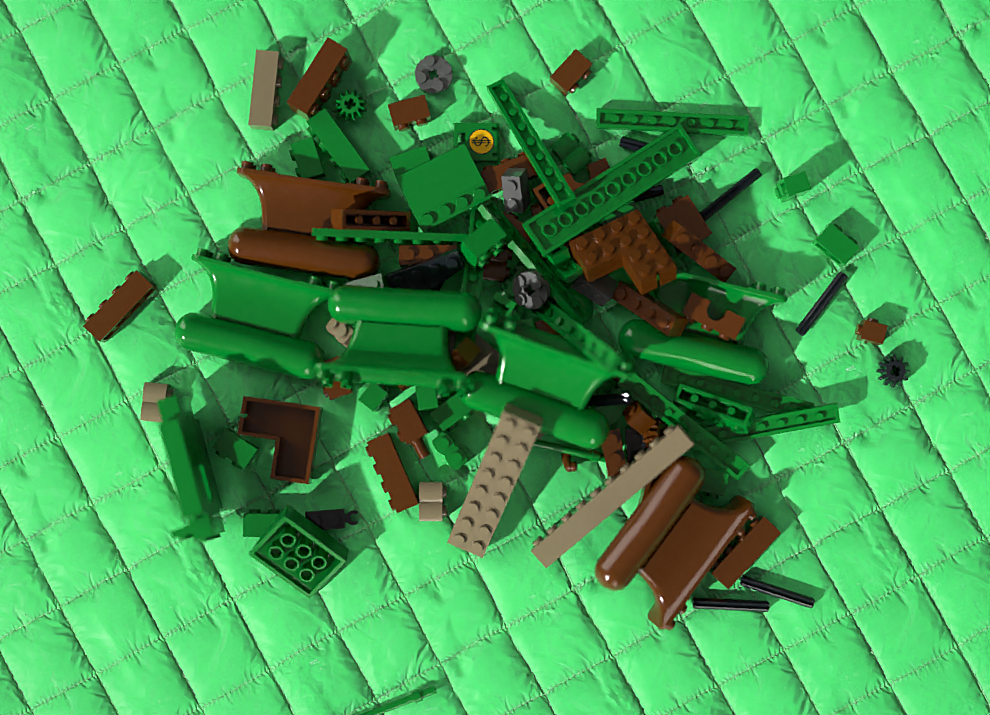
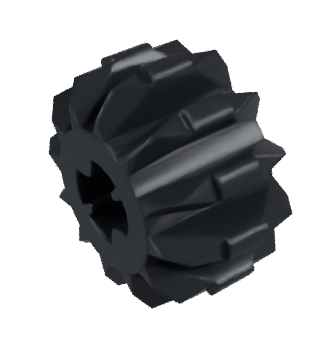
[876,355,911,388]

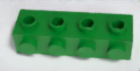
[306,108,371,184]
[673,384,755,434]

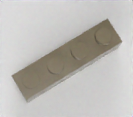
[248,50,284,131]

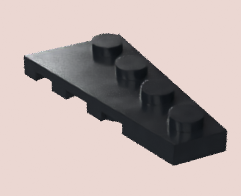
[386,248,465,290]

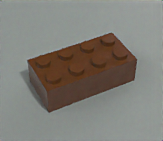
[287,37,352,120]

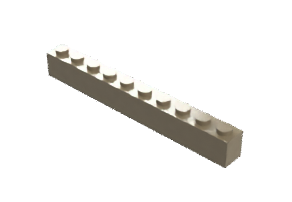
[531,423,694,568]

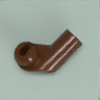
[561,446,578,473]

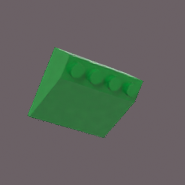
[395,143,491,232]
[248,505,349,599]

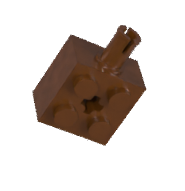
[387,399,431,460]

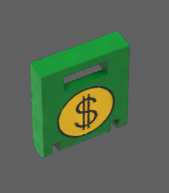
[453,123,500,162]

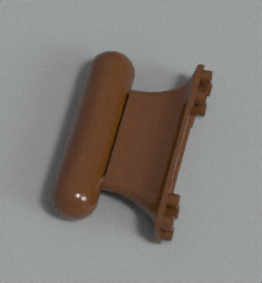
[228,161,391,280]
[594,456,757,630]

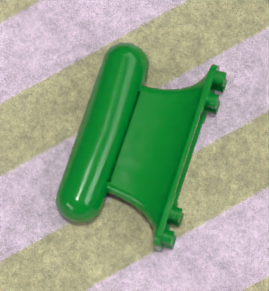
[175,248,342,380]
[618,269,788,385]
[314,285,482,398]
[460,306,635,449]

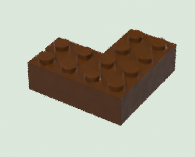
[569,209,676,295]
[237,396,323,484]

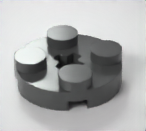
[415,55,453,95]
[513,270,551,309]

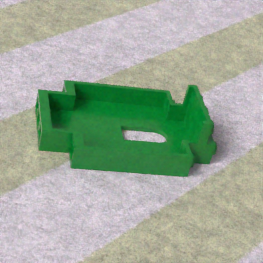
[156,395,225,543]

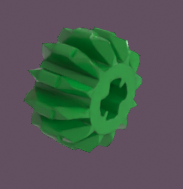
[335,90,367,122]

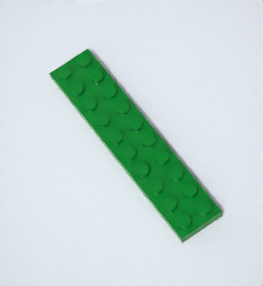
[522,124,702,257]

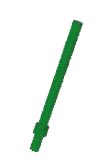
[532,439,605,463]
[359,686,437,715]

